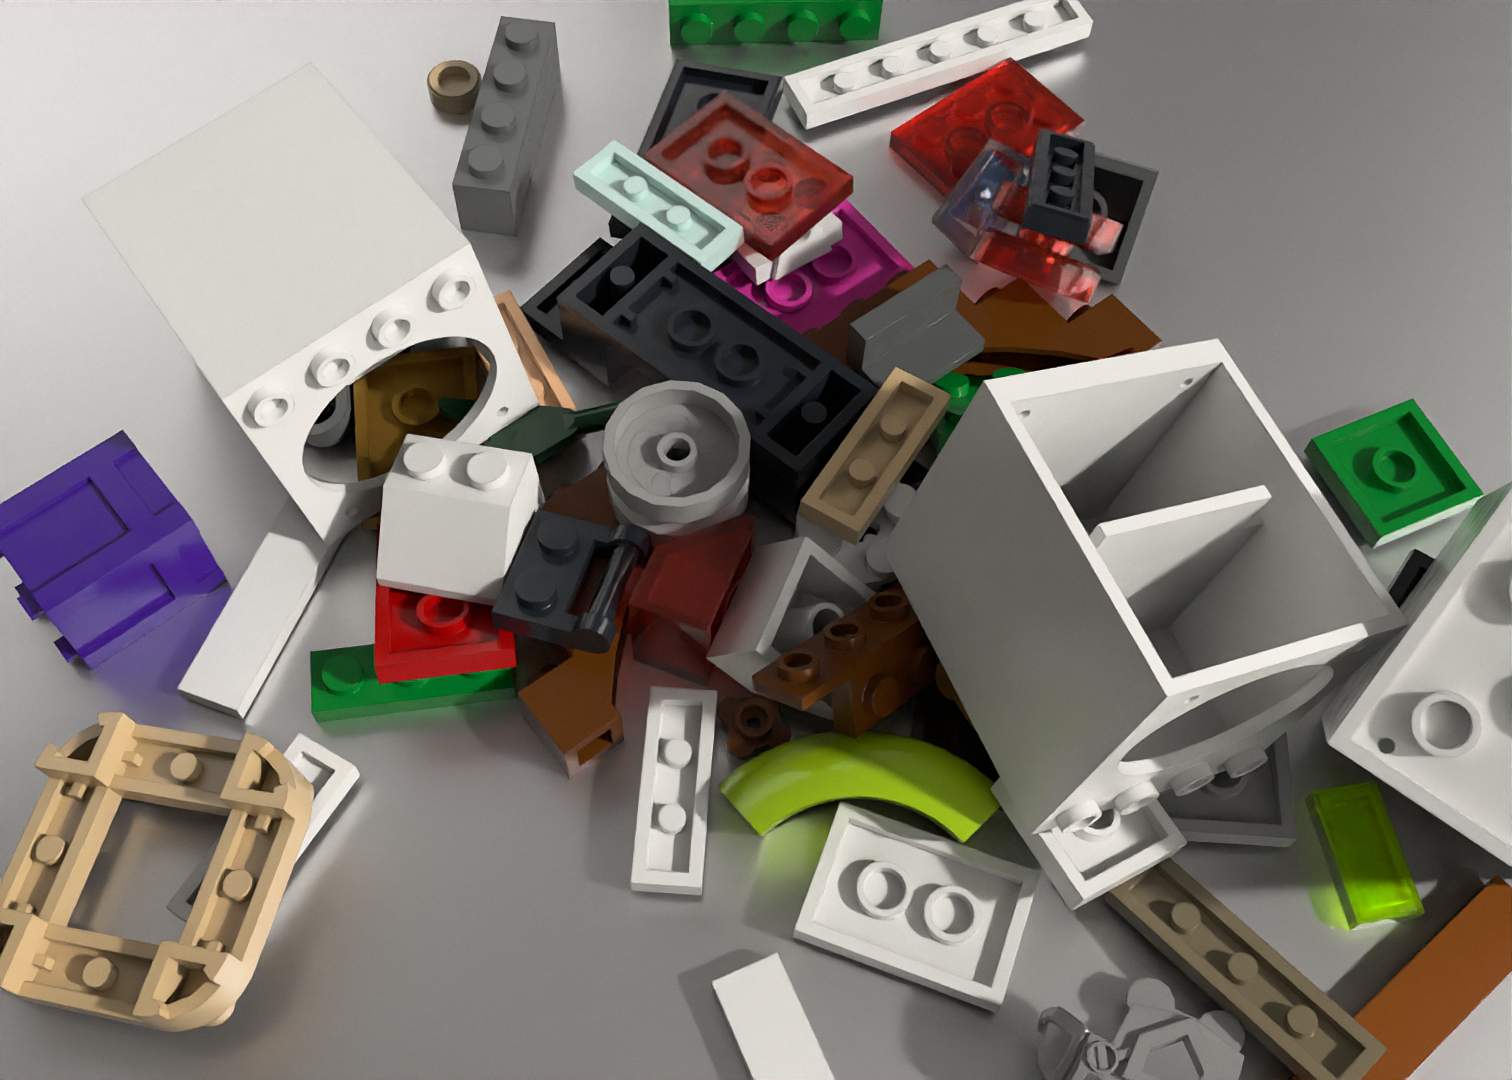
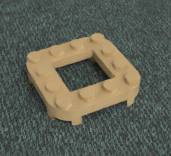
[0,711,314,1032]

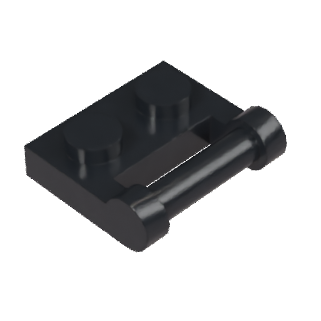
[491,509,651,654]

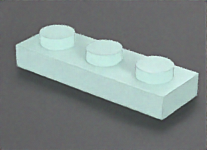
[572,139,744,272]

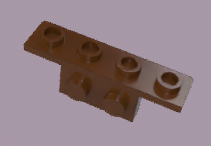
[752,581,940,739]

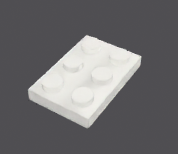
[793,801,1041,1013]

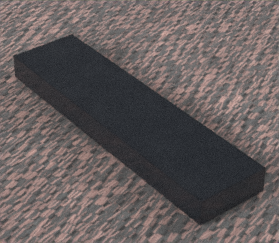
[1021,129,1095,245]

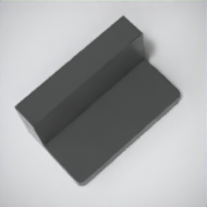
[845,264,985,390]

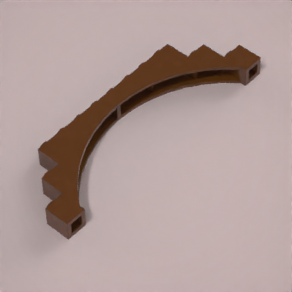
[517,259,1162,779]

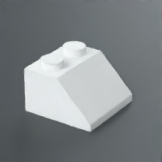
[376,434,546,606]
[706,536,876,721]

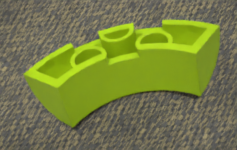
[717,730,1001,843]

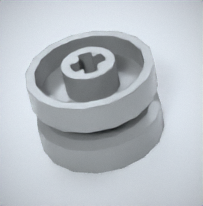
[602,380,751,551]

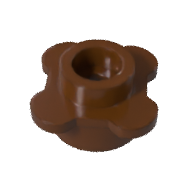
[717,694,792,760]

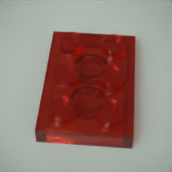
[889,57,1085,204]
[643,90,853,262]

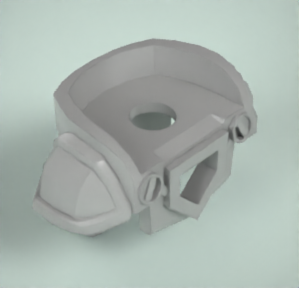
[1037,977,1245,1080]

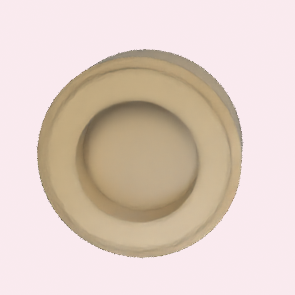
[427,60,482,114]

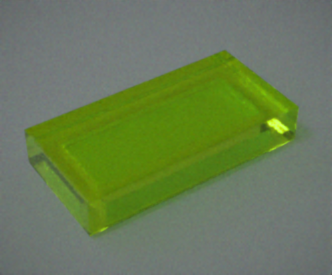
[1304,781,1425,931]

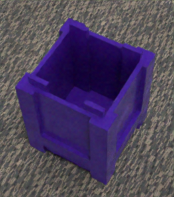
[0,430,228,670]

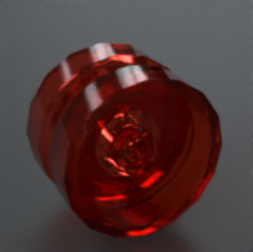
[970,178,1124,304]

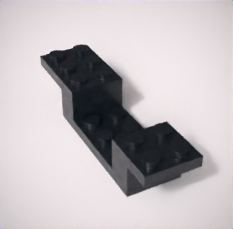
[520,223,929,590]

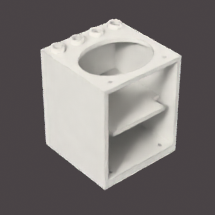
[81,62,540,546]
[882,338,1409,835]
[1321,481,1512,867]

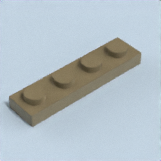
[1104,857,1388,1080]

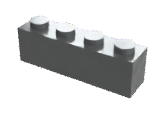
[452,16,560,236]

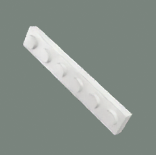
[783,0,1093,130]

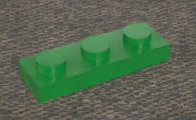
[310,644,517,723]

